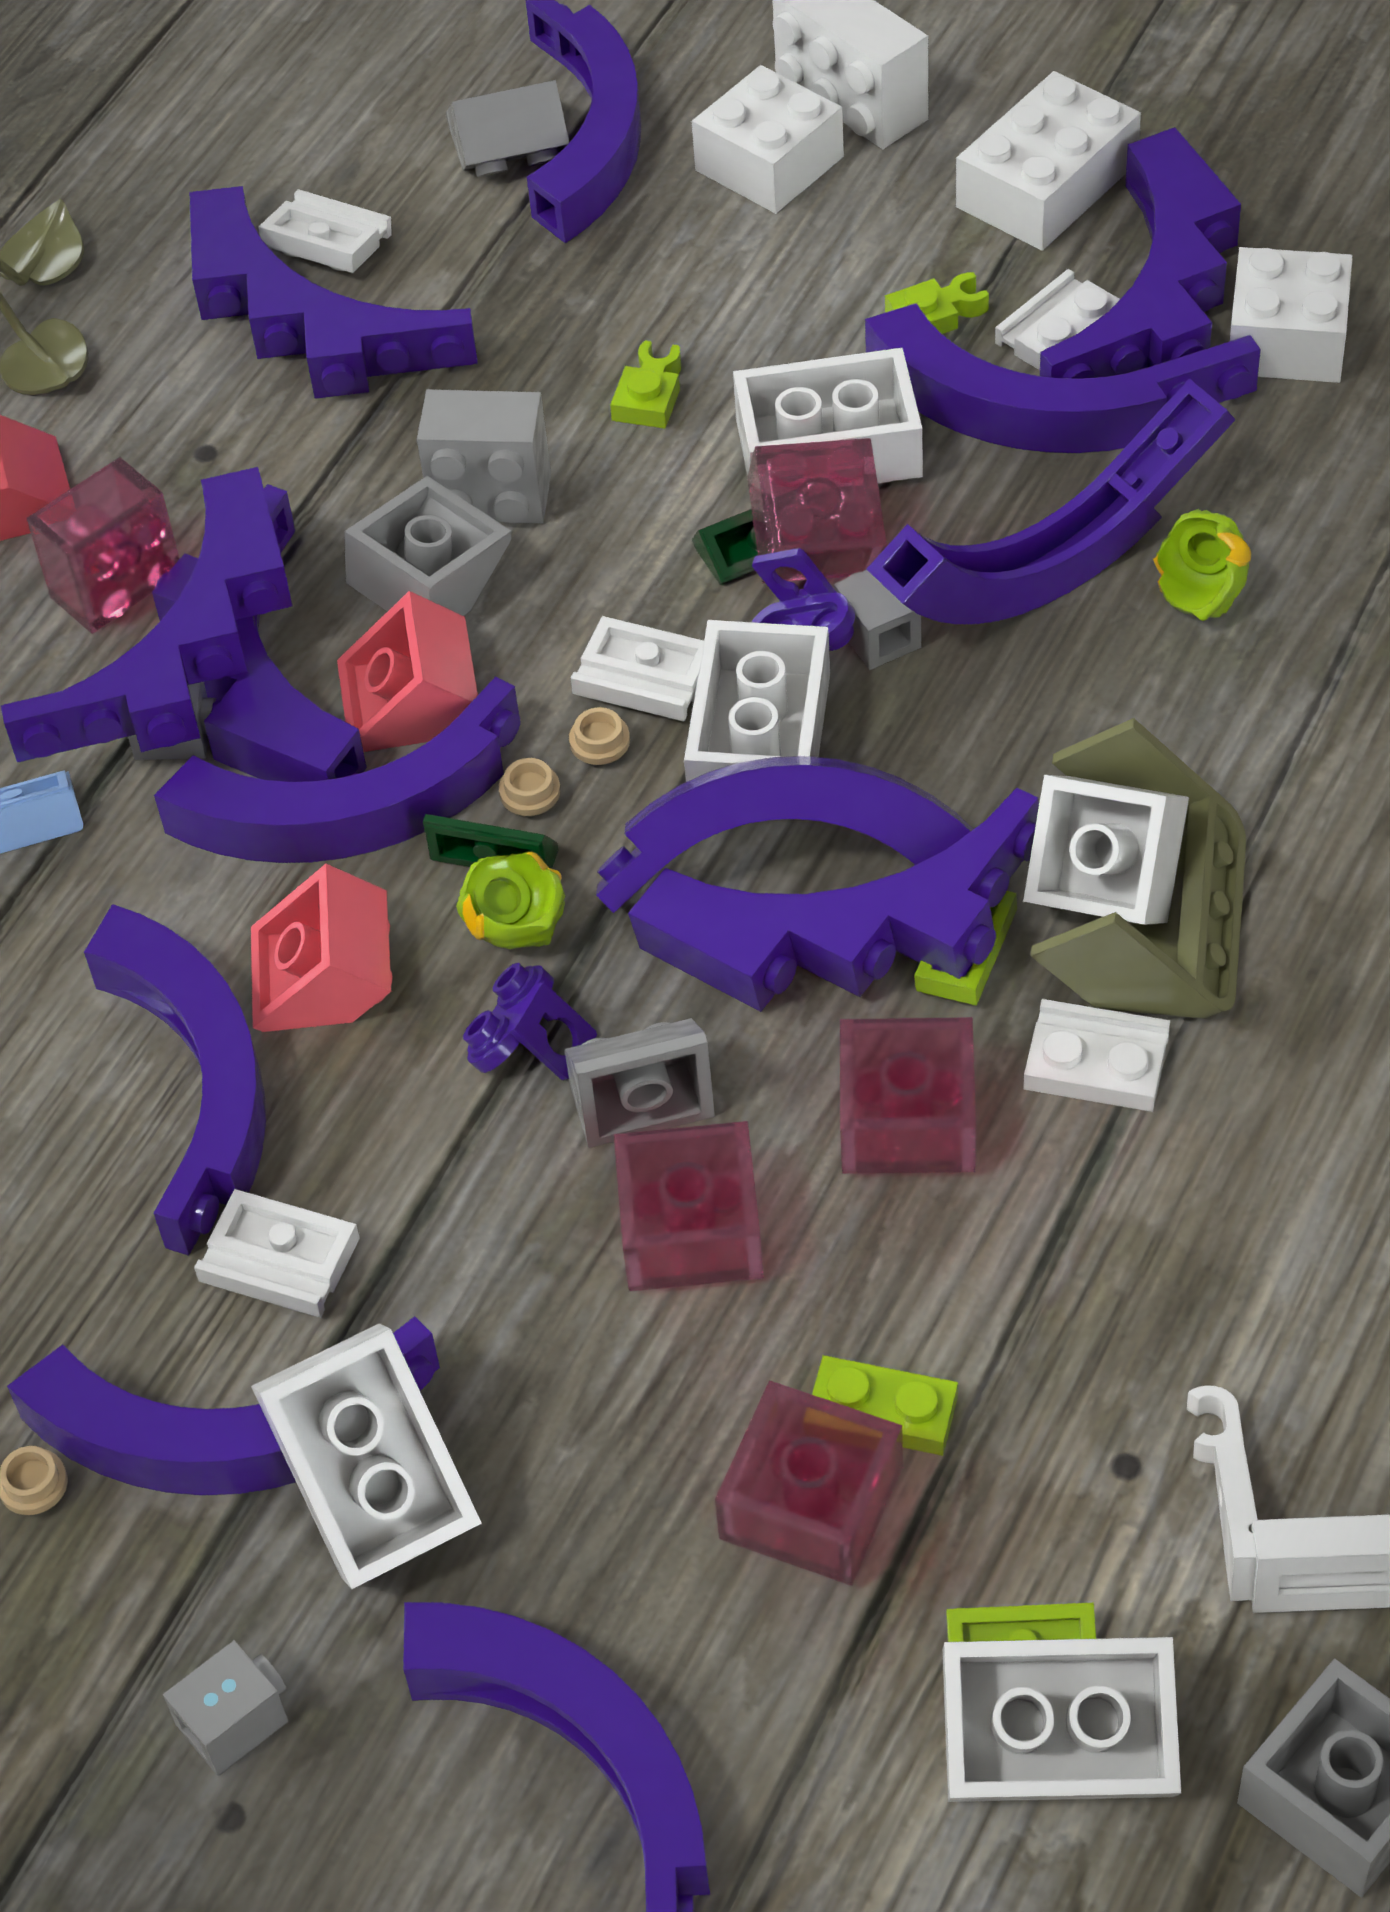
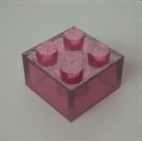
[747,438,887,583]
[26,457,180,634]
[840,1017,976,1174]
[614,1121,764,1292]
[715,1380,903,1586]

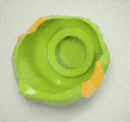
[1153,509,1252,621]
[456,852,566,949]

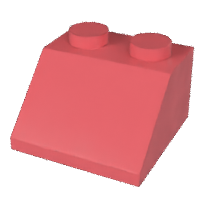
[0,415,79,541]
[337,591,478,752]
[251,864,393,1032]

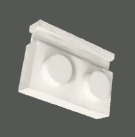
[258,189,392,273]
[995,269,1120,370]
[571,616,704,721]
[1023,999,1170,1112]
[194,1189,360,1318]

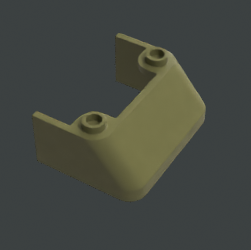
[1031,718,1246,1019]

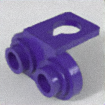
[752,548,855,651]
[463,963,597,1081]

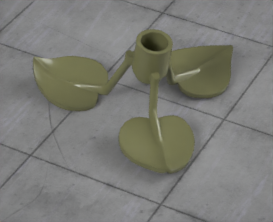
[0,199,88,395]

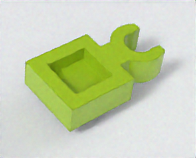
[885,272,989,334]
[610,340,681,429]

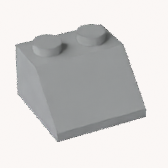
[446,80,569,177]
[345,476,512,616]
[565,1018,715,1148]

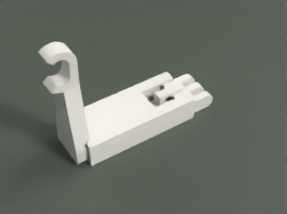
[1187,1386,1390,1613]

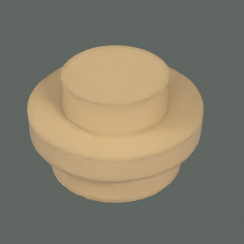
[569,707,630,765]
[499,758,560,816]
[0,1446,68,1515]

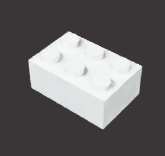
[773,0,928,149]
[956,71,1141,251]
[733,348,923,501]
[684,620,830,782]
[251,1323,482,1589]
[942,1637,1181,1802]

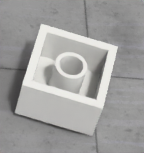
[692,65,844,214]
[1230,247,1352,383]
[1023,775,1189,925]

